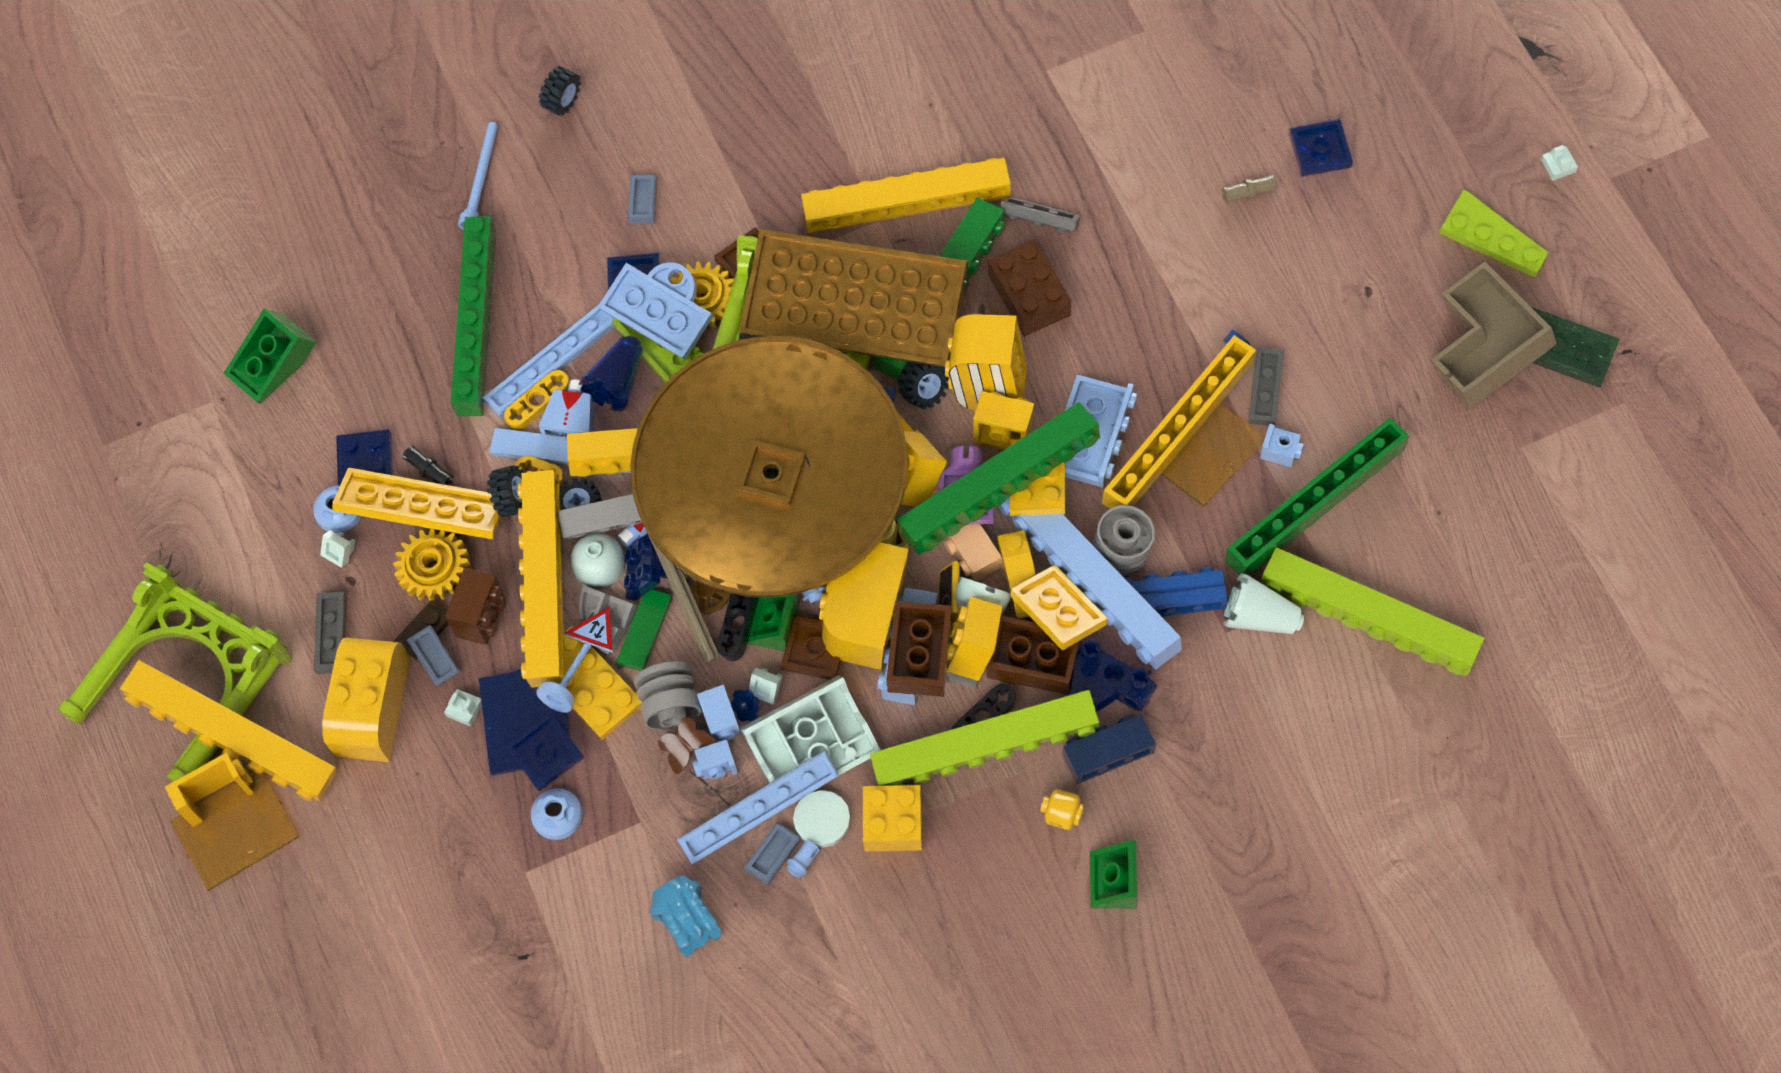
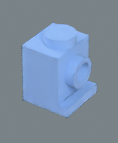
[1260,424,1304,468]
[692,739,738,779]

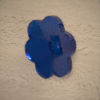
[730,689,761,722]

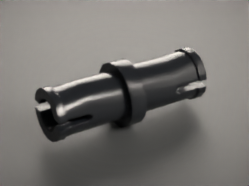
[402,445,454,486]

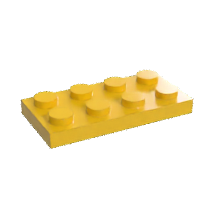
[563,626,642,740]

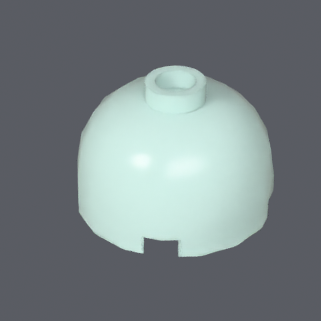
[570,533,626,588]
[955,577,1011,615]

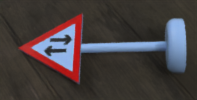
[537,606,613,712]

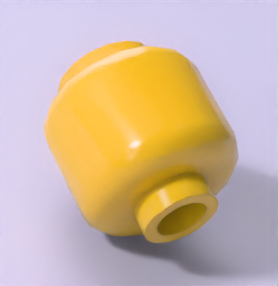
[1040,789,1085,830]

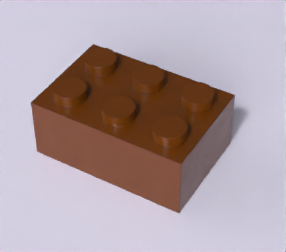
[988,239,1071,337]
[886,601,952,697]
[986,616,1081,695]

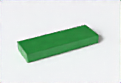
[616,588,673,671]

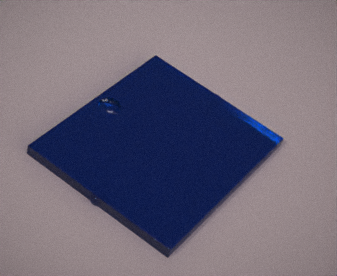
[479,669,573,776]

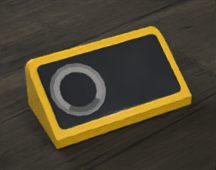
[938,561,960,623]

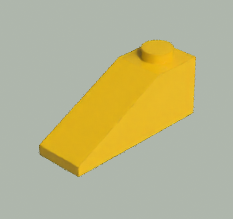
[997,530,1036,620]

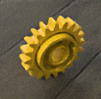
[671,261,734,330]
[393,529,471,602]

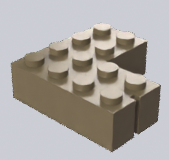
[1431,261,1557,410]

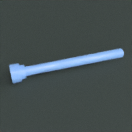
[458,122,498,230]

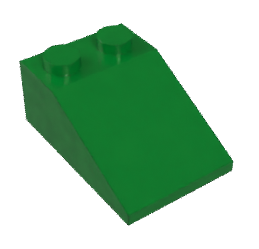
[223,309,317,403]

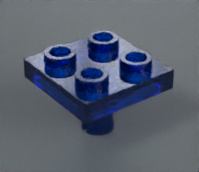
[624,533,668,601]

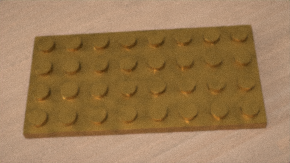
[739,229,968,368]

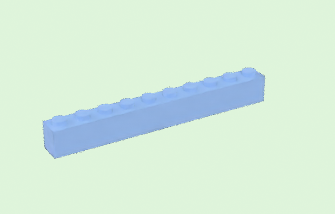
[998,498,1182,670]

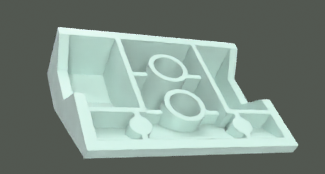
[740,675,880,783]

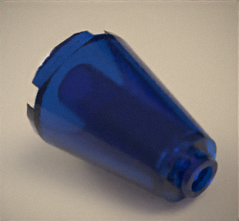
[579,336,643,412]

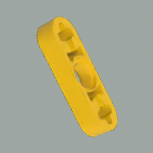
[504,370,569,431]

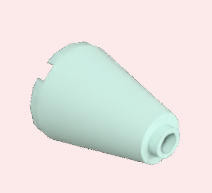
[1223,573,1304,634]

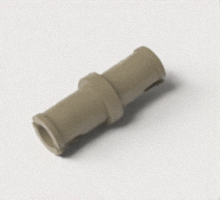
[1222,175,1276,204]

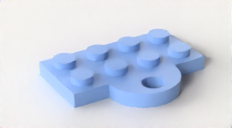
[598,262,714,360]

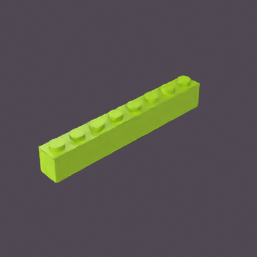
[1261,547,1485,676]
[870,690,1100,786]

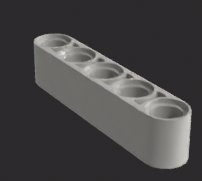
[557,494,642,539]

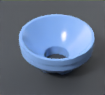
[313,486,362,533]
[531,788,583,840]

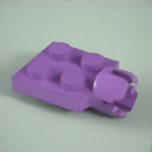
[938,445,994,524]

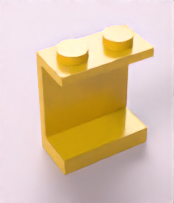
[165,752,254,827]

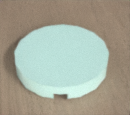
[793,790,851,848]

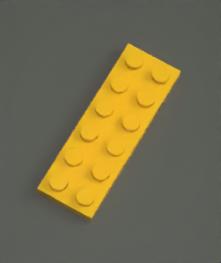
[332,468,502,540]

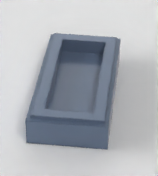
[628,175,657,224]
[407,625,460,687]
[744,822,801,886]

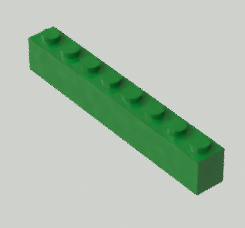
[874,198,1006,381]
[451,216,496,417]
[897,402,1100,555]
[1225,417,1409,575]

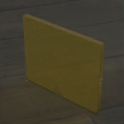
[1161,404,1265,507]
[170,772,299,891]

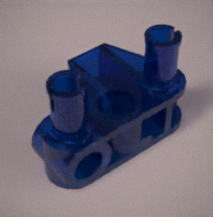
[1070,640,1157,713]

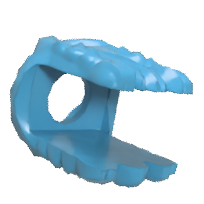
[649,875,722,957]

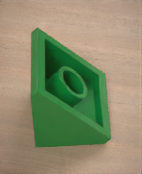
[747,594,800,652]
[1090,840,1137,909]

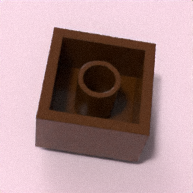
[445,567,506,645]

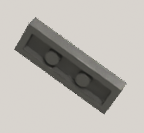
[1000,196,1081,232]
[1248,347,1284,426]
[314,592,346,674]

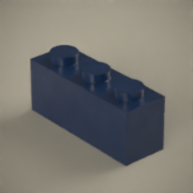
[1063,714,1156,785]

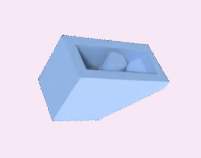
[697,684,740,742]

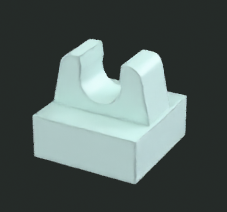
[1541,145,1578,181]
[320,530,356,568]
[748,668,782,704]
[444,689,483,727]

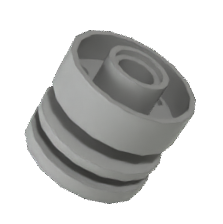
[1092,505,1155,577]
[633,661,702,730]

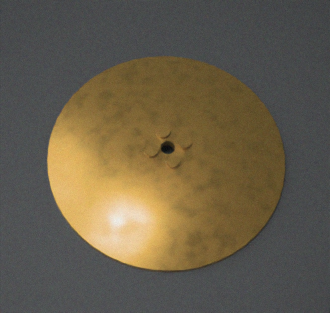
[631,336,908,598]

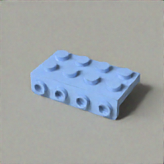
[1065,375,1138,488]

